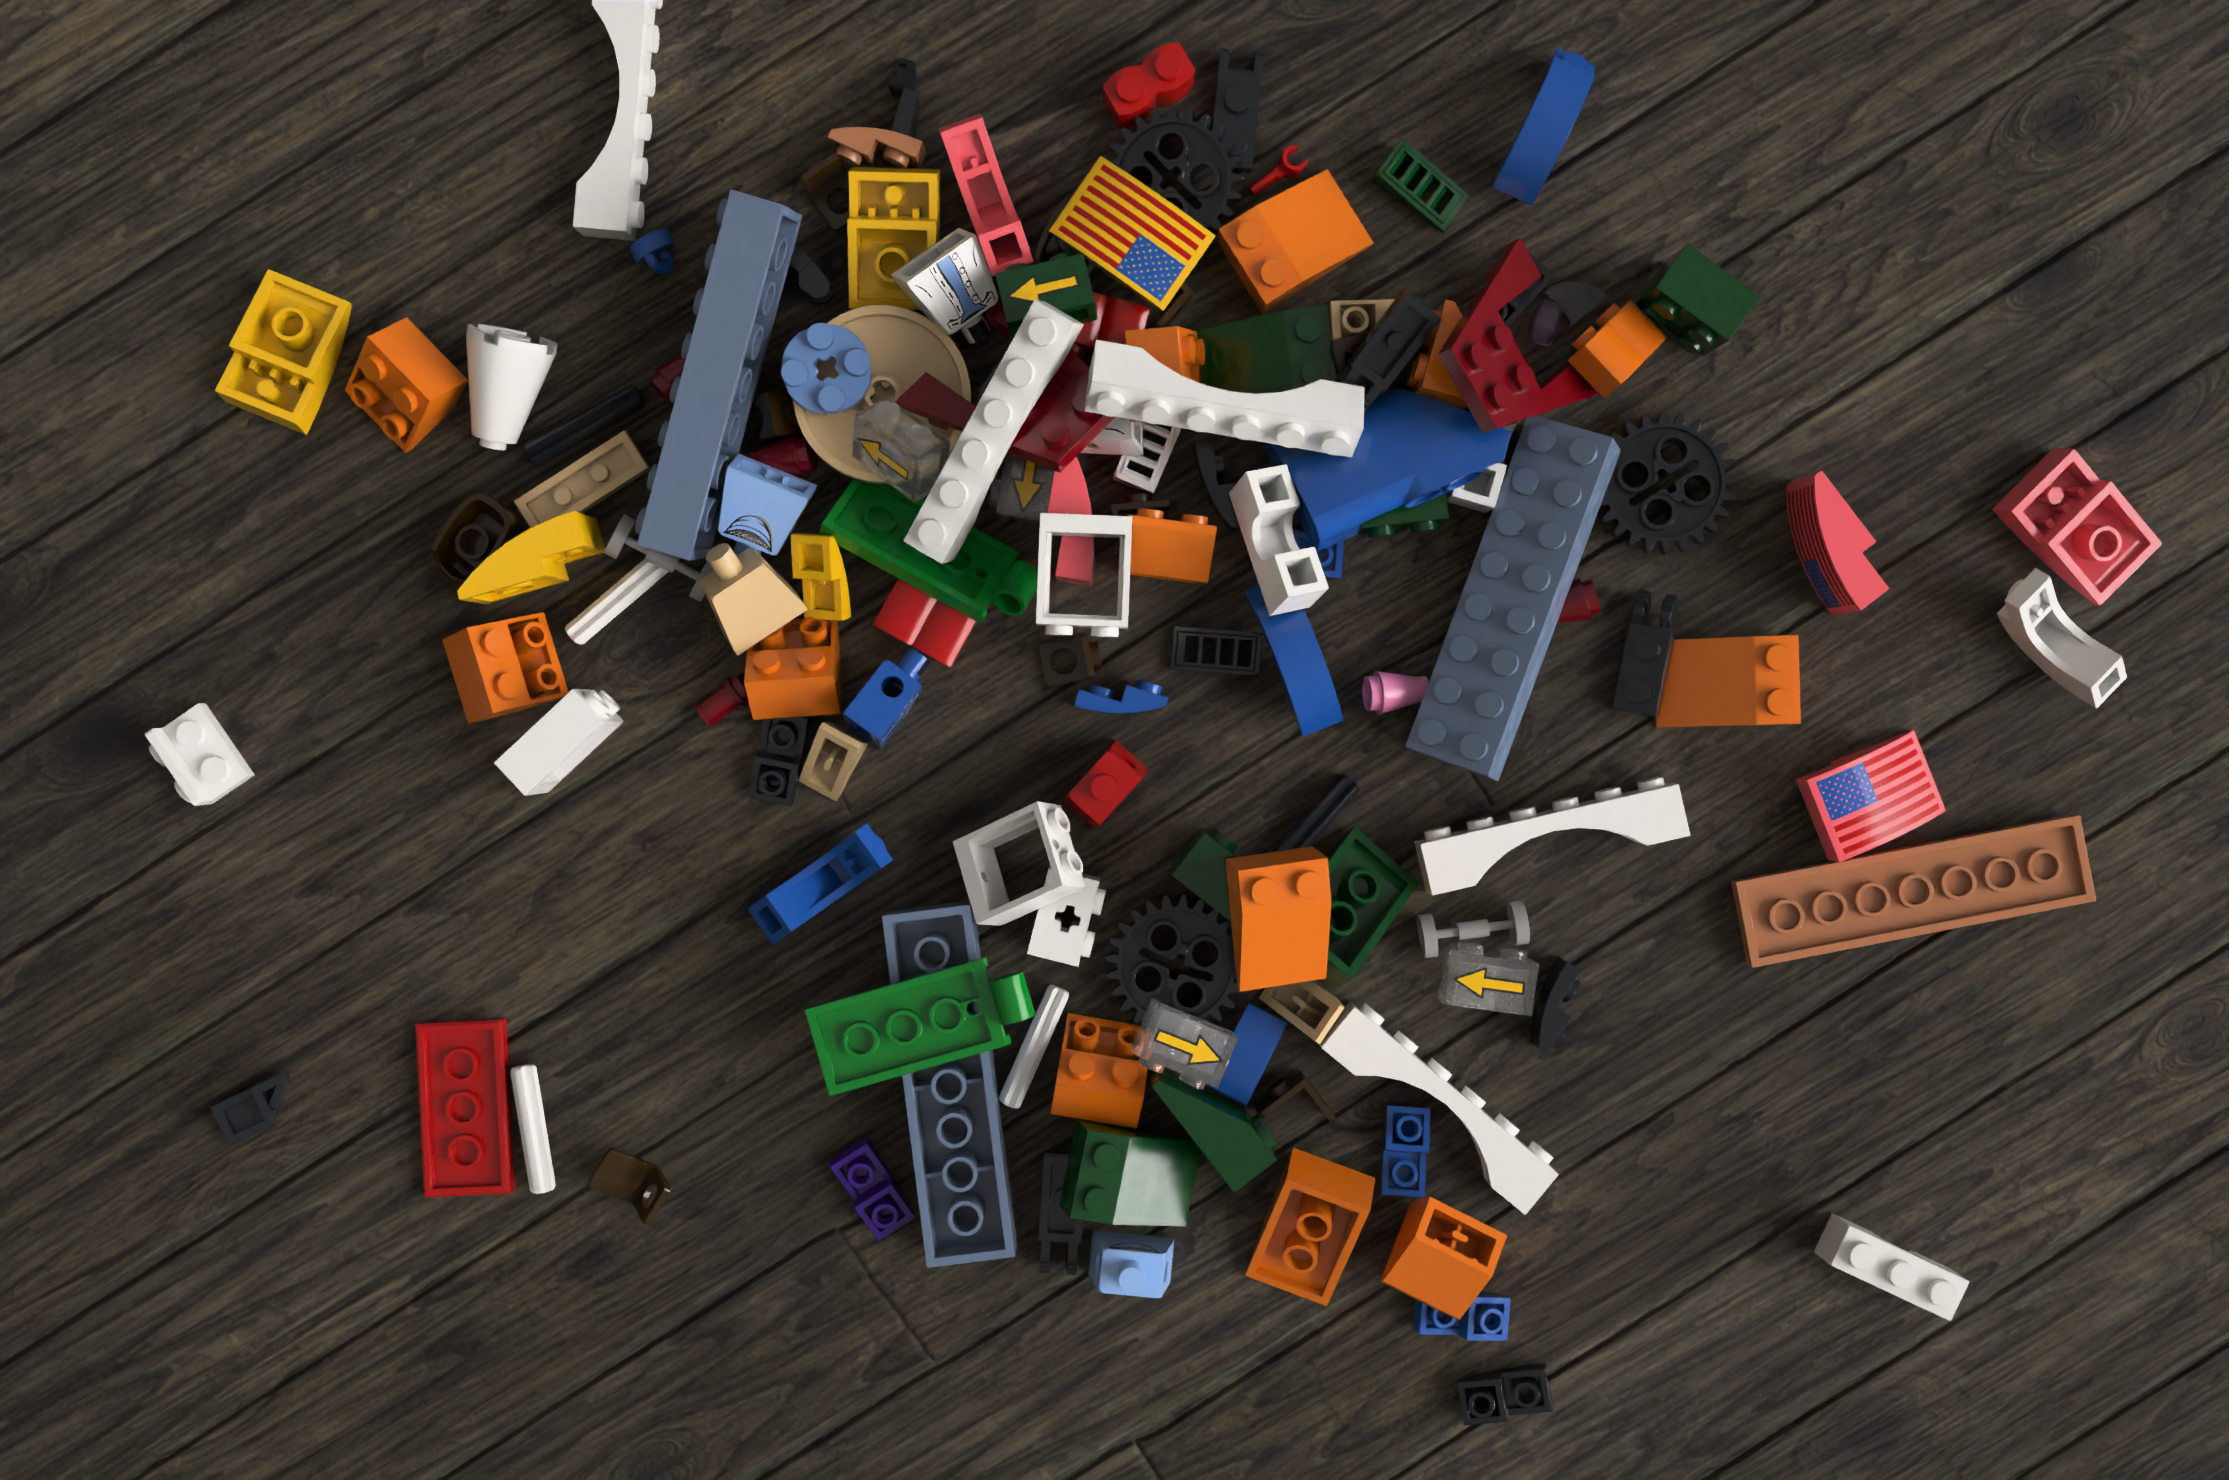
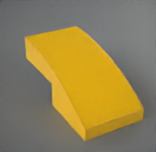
[790,533,851,621]

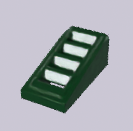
[1372,139,1469,233]

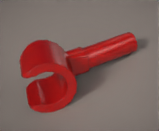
[1248,145,1308,196]

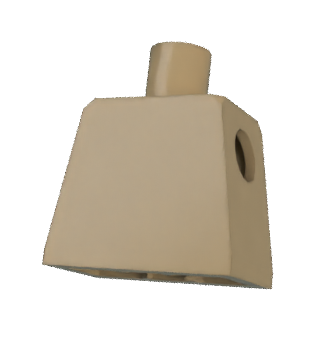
[700,543,808,656]

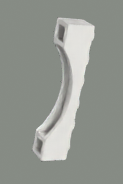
[573,0,663,241]
[903,300,1084,564]
[1085,340,1365,458]
[1414,777,1691,896]
[1318,1002,1559,1215]

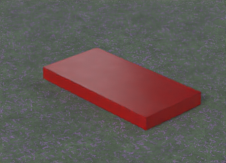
[415,1018,515,1198]

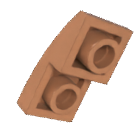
[828,127,927,169]

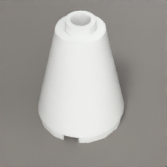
[466,324,558,450]

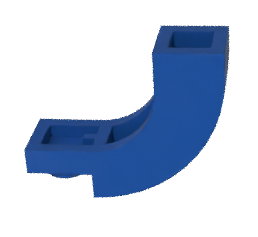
[1492,47,1596,205]
[1244,585,1344,736]
[748,823,893,945]

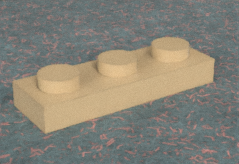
[514,430,651,528]

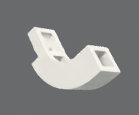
[1997,568,2127,709]

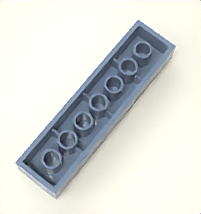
[635,189,803,561]
[1405,416,1621,781]
[882,900,1017,1268]

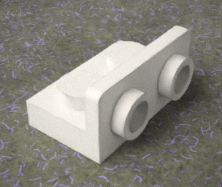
[145,703,255,806]

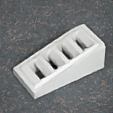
[1113,422,1182,496]

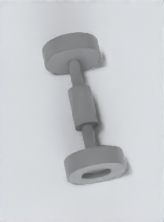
[604,514,714,602]
[1417,901,1530,959]

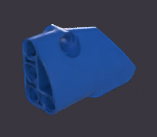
[1265,389,1511,552]

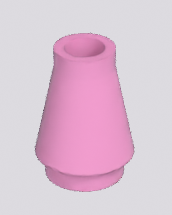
[1362,671,1429,715]

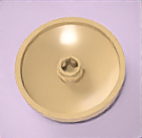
[793,305,971,484]

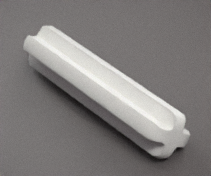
[565,559,669,645]
[999,984,1069,1109]
[510,1064,556,1194]

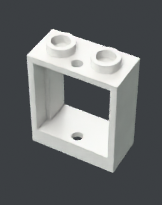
[1036,513,1132,637]
[494,689,624,796]
[953,801,1086,926]

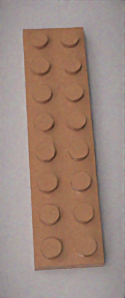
[1731,814,2096,968]

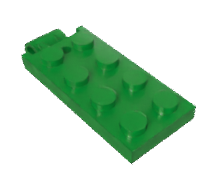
[819,479,1038,624]
[805,956,1035,1096]

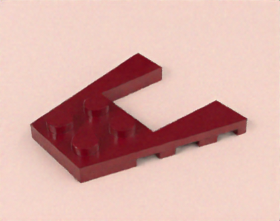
[1438,238,1599,434]
[896,300,1115,473]

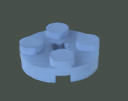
[781,323,871,415]

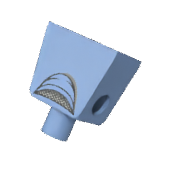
[718,454,817,556]
[1088,1230,1174,1298]

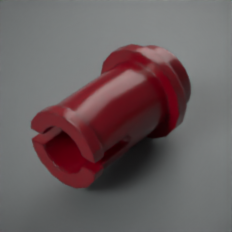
[695,675,749,727]

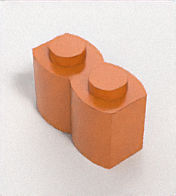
[1567,299,1667,399]

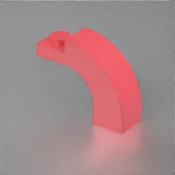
[938,113,1034,277]

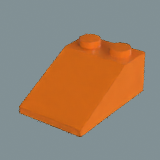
[1216,169,1374,314]
[1654,635,1801,727]
[1225,846,1332,992]
[1245,1147,1375,1306]

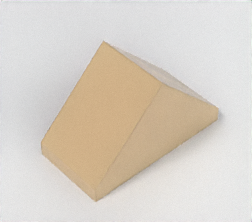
[798,722,869,801]
[1259,981,1345,1044]

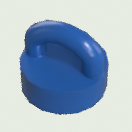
[629,228,675,274]

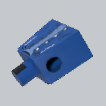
[843,647,930,750]

